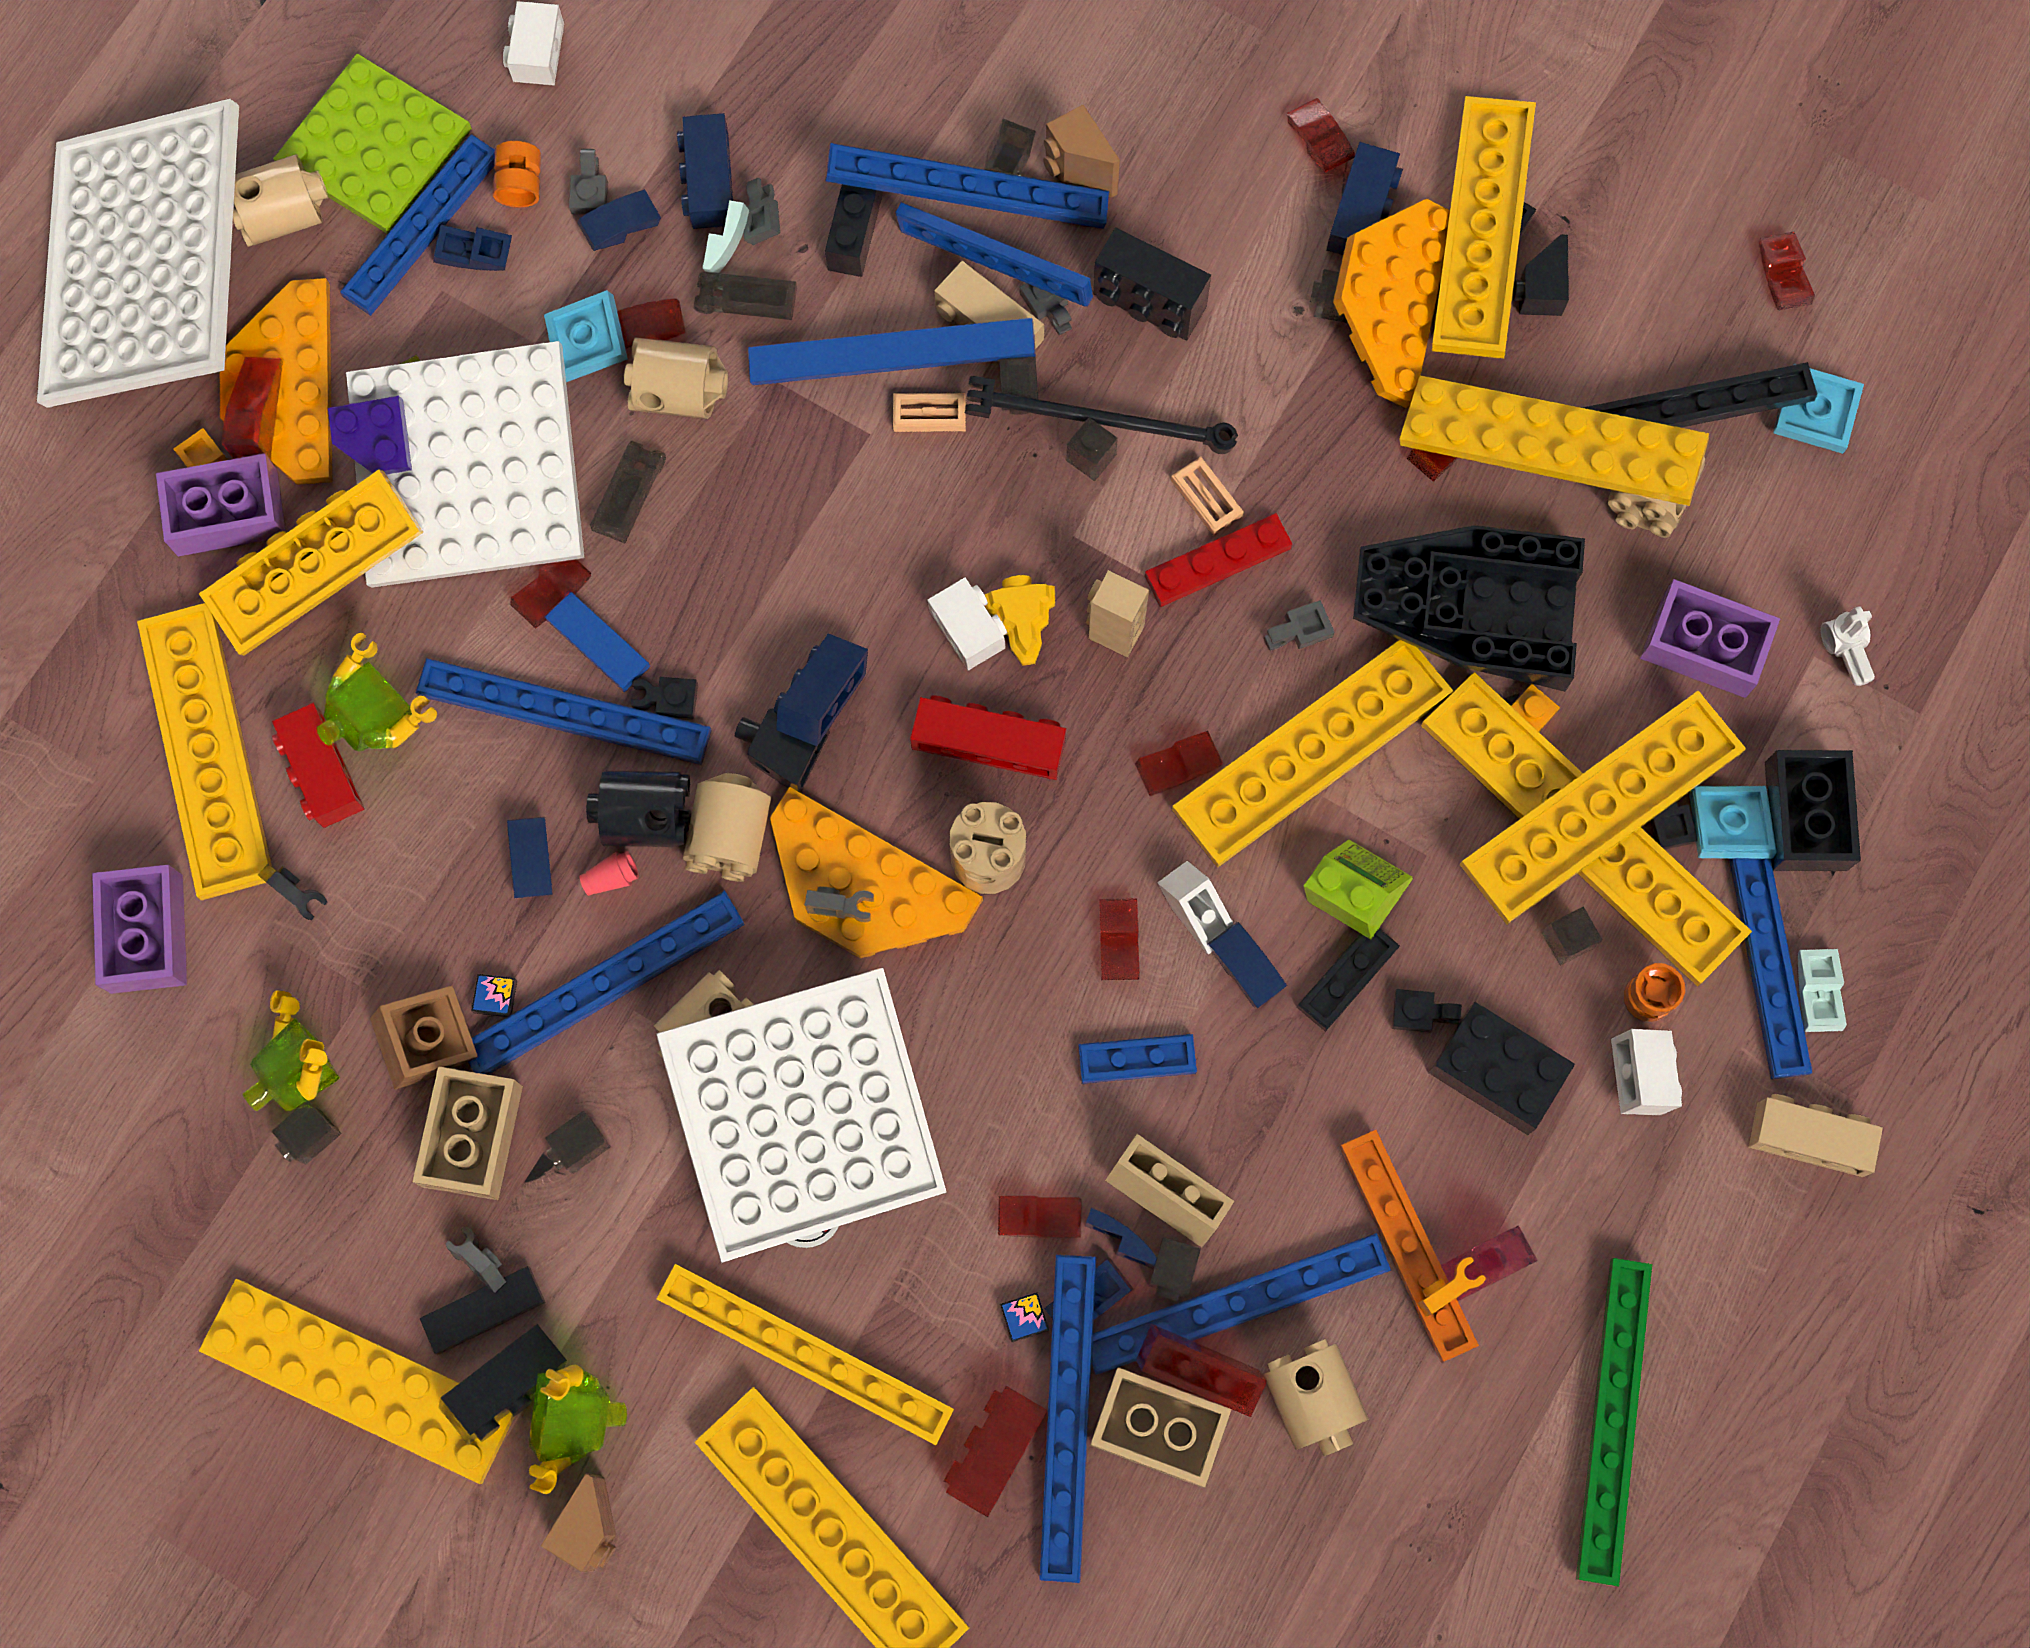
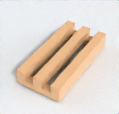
[893,393,966,432]
[1171,457,1244,536]

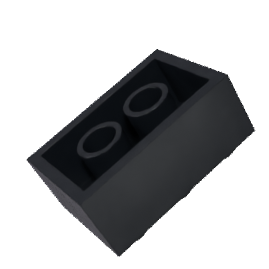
[1093,227,1211,341]
[1765,750,1861,871]
[1429,1002,1575,1135]

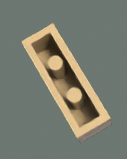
[934,261,1044,370]
[1086,570,1149,658]
[1748,1094,1883,1177]
[1105,1134,1234,1248]

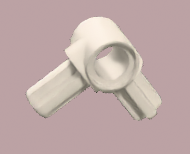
[1820,606,1875,686]

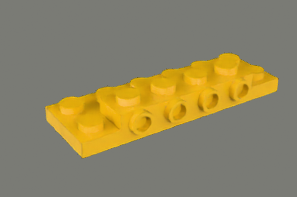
[199,470,424,655]

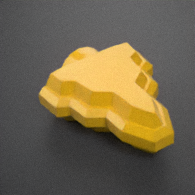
[984,575,1055,666]

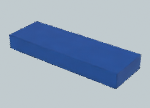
[545,592,650,693]
[1078,1034,1197,1084]

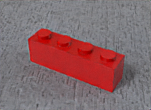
[910,695,1067,780]

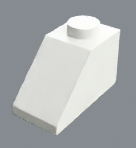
[1158,861,1233,954]

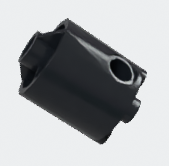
[586,771,691,847]

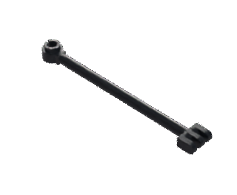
[964,376,1238,454]

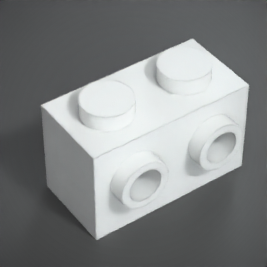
[503,1,564,85]
[927,577,1007,670]
[1611,1029,1682,1115]

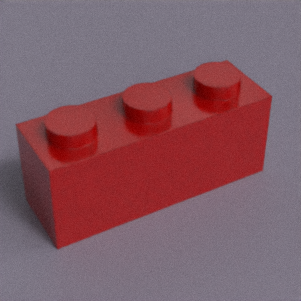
[272,702,365,828]

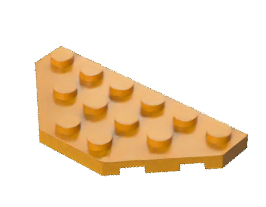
[1333,198,1450,408]
[220,278,333,485]
[770,787,983,958]

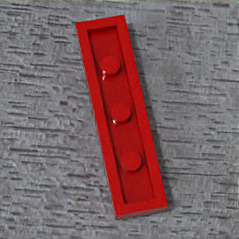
[1145,513,1293,607]

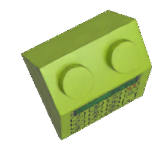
[1304,840,1413,939]

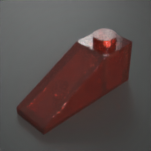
[221,357,283,459]

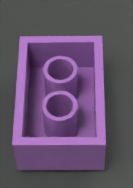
[156,453,286,557]
[1640,579,1780,698]
[92,865,187,994]

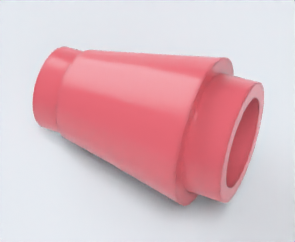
[579,851,639,896]

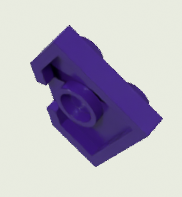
[328,396,412,475]

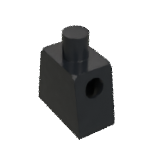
[734,708,830,793]

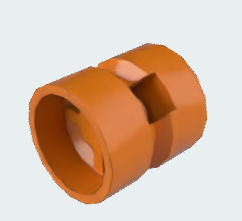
[493,141,541,208]
[1624,963,1685,1022]

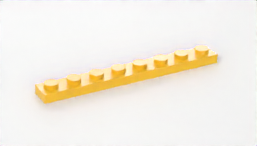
[656,1264,954,1445]

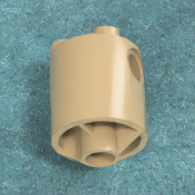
[233,154,329,247]
[624,338,728,419]
[1608,457,1705,538]
[683,773,771,882]
[950,802,1026,894]
[653,970,754,1059]
[1263,1339,1369,1456]

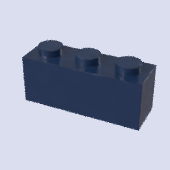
[677,113,733,229]
[1326,142,1403,255]
[774,633,868,746]

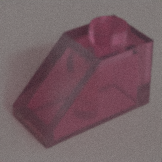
[1441,1225,1538,1301]

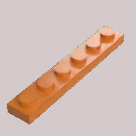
[1340,1130,1479,1363]

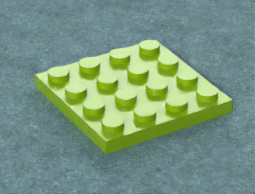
[273,54,472,234]

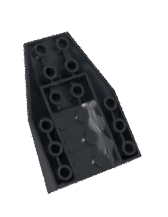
[1353,525,1585,692]

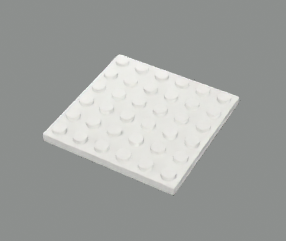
[346,341,585,588]
[656,968,946,1263]

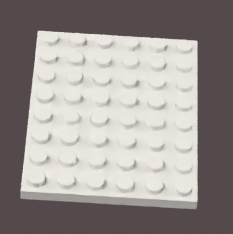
[37,99,239,408]

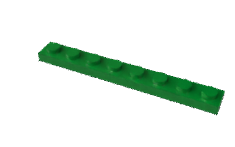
[1576,1258,1653,1587]

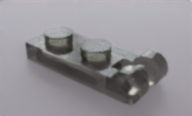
[693,272,797,320]
[590,441,666,543]

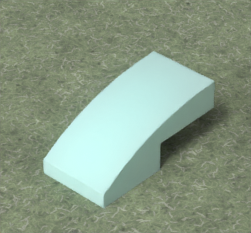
[703,200,749,277]
[1798,949,1847,1032]

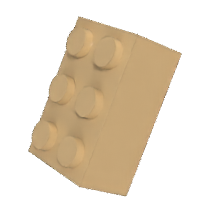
[412,1067,523,1200]
[1090,1367,1231,1488]

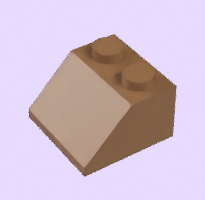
[1043,104,1120,198]
[370,985,478,1090]
[541,1474,616,1572]

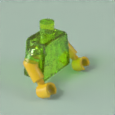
[317,633,437,751]
[242,990,340,1111]
[528,1364,627,1494]

